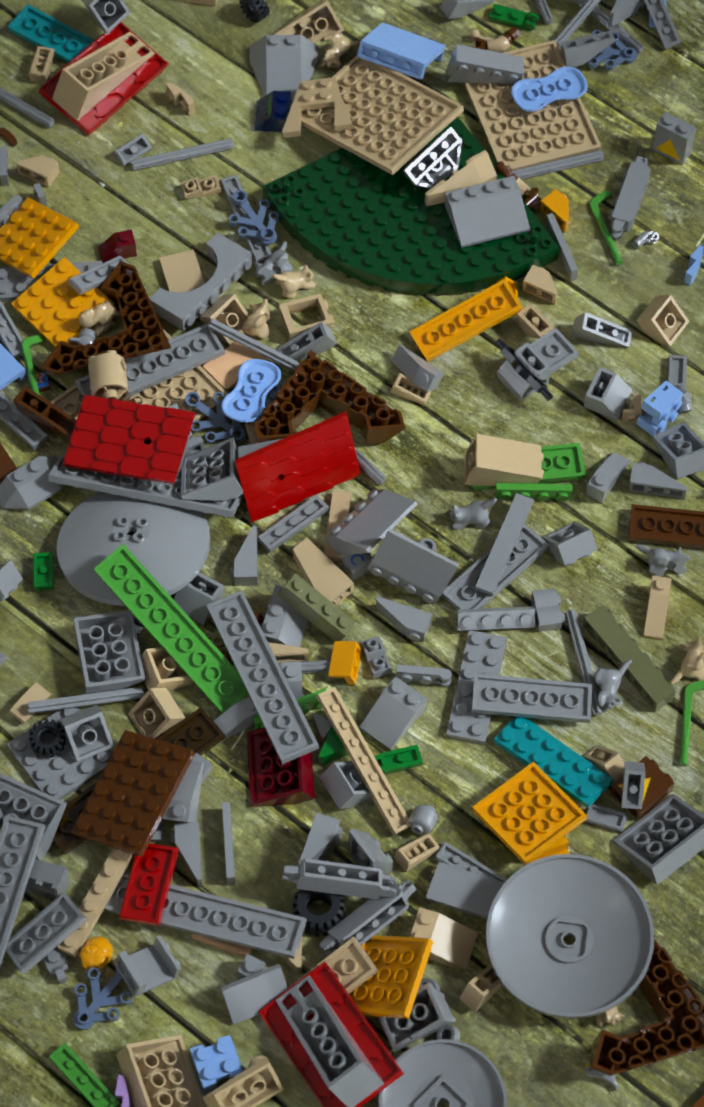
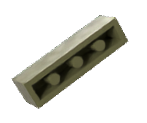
[277,573,356,641]

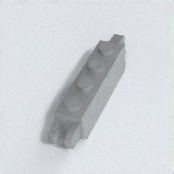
[608,156,651,240]
[282,859,397,900]
[319,880,416,957]

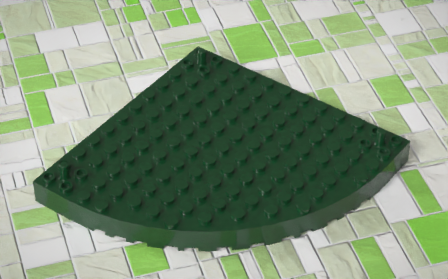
[262,117,559,296]

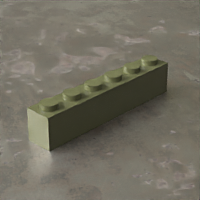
[583,605,676,712]

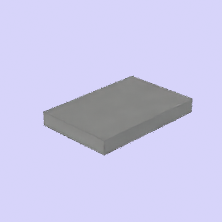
[220,964,288,1025]

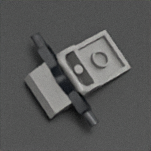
[495,328,579,402]

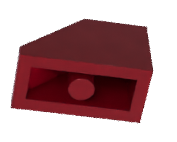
[98,229,137,263]

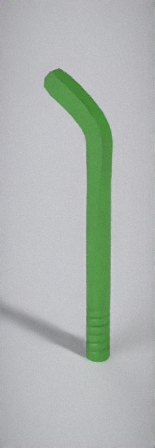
[590,190,623,265]
[21,335,45,395]
[679,680,704,767]

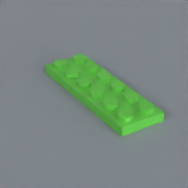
[472,443,586,490]

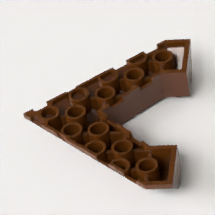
[40,261,171,375]
[254,350,405,444]
[590,935,704,1076]

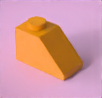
[540,189,569,232]

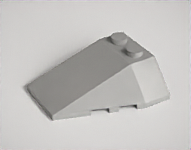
[249,35,318,103]

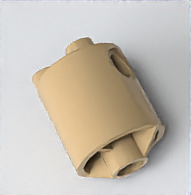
[88,350,129,401]

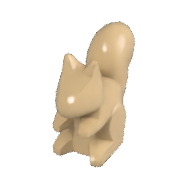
[79,300,121,336]

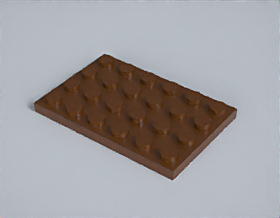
[71,730,195,857]

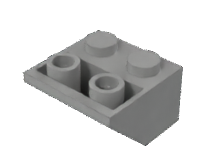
[584,367,632,421]
[174,572,225,625]

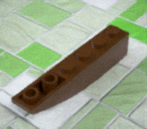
[13,386,76,442]

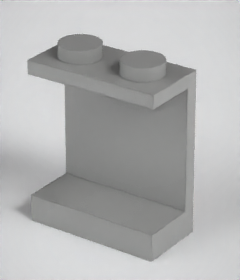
[114,935,181,997]

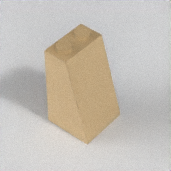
[464,434,544,486]

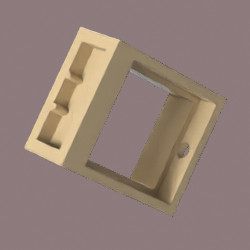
[279,293,334,341]

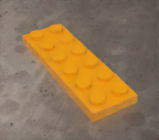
[409,279,523,362]

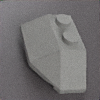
[403,127,462,189]
[0,456,63,510]

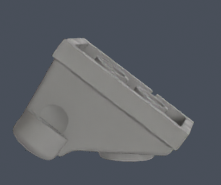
[378,978,460,1051]

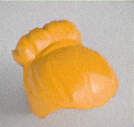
[79,936,113,971]

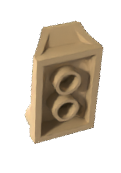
[203,1056,284,1107]

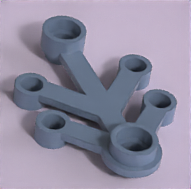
[587,30,638,71]
[229,190,279,245]
[185,392,247,444]
[73,967,133,1030]

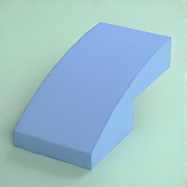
[684,245,703,286]

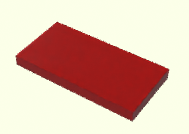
[119,843,179,926]

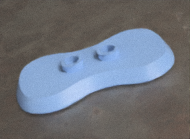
[511,67,587,112]
[221,359,281,423]

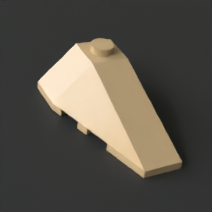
[273,0,344,43]
[425,150,497,206]

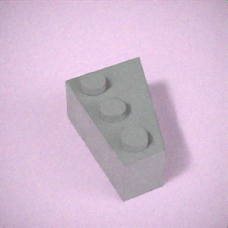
[25,859,71,901]

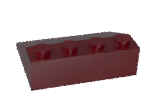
[247,725,315,807]

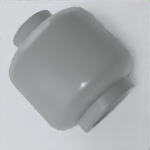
[408,804,438,835]

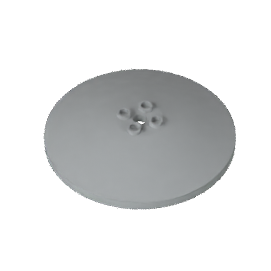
[57,492,211,606]
[486,854,654,1019]

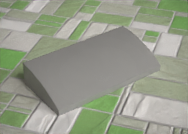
[426,862,505,920]

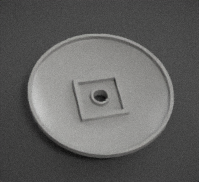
[379,1039,507,1107]

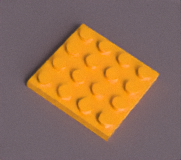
[0,197,80,279]
[11,257,115,347]
[472,762,587,865]
[350,935,433,1019]

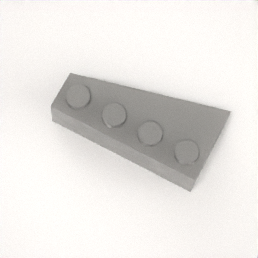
[447,44,524,84]

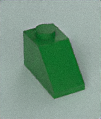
[319,726,348,766]

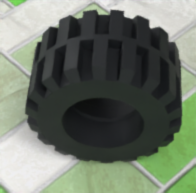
[293,889,344,936]

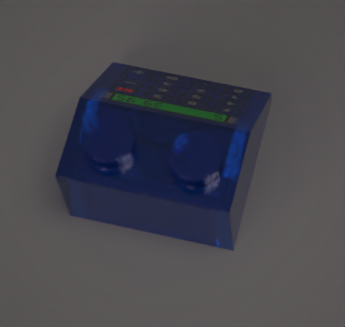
[254,91,291,132]

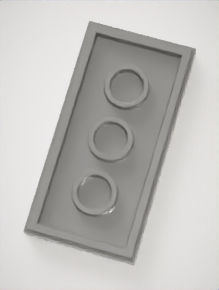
[5,892,87,975]

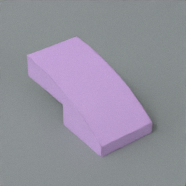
[115,1075,130,1107]

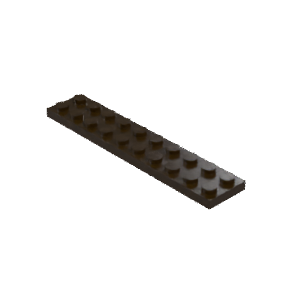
[53,707,226,855]

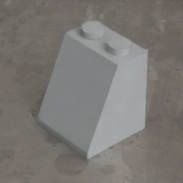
[82,0,130,34]

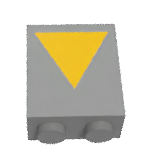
[652,112,696,165]

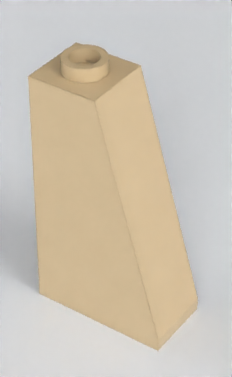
[293,538,354,605]

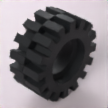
[239,0,270,23]
[29,719,66,758]

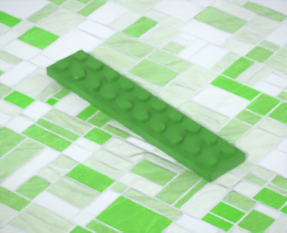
[93,544,249,714]

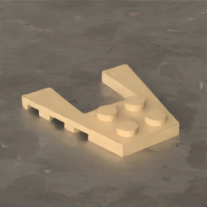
[282,77,353,138]

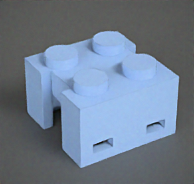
[636,381,684,437]
[190,1035,243,1095]

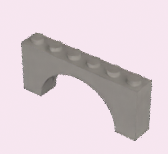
[149,232,252,331]

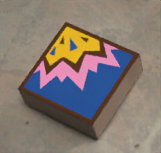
[35,371,51,392]

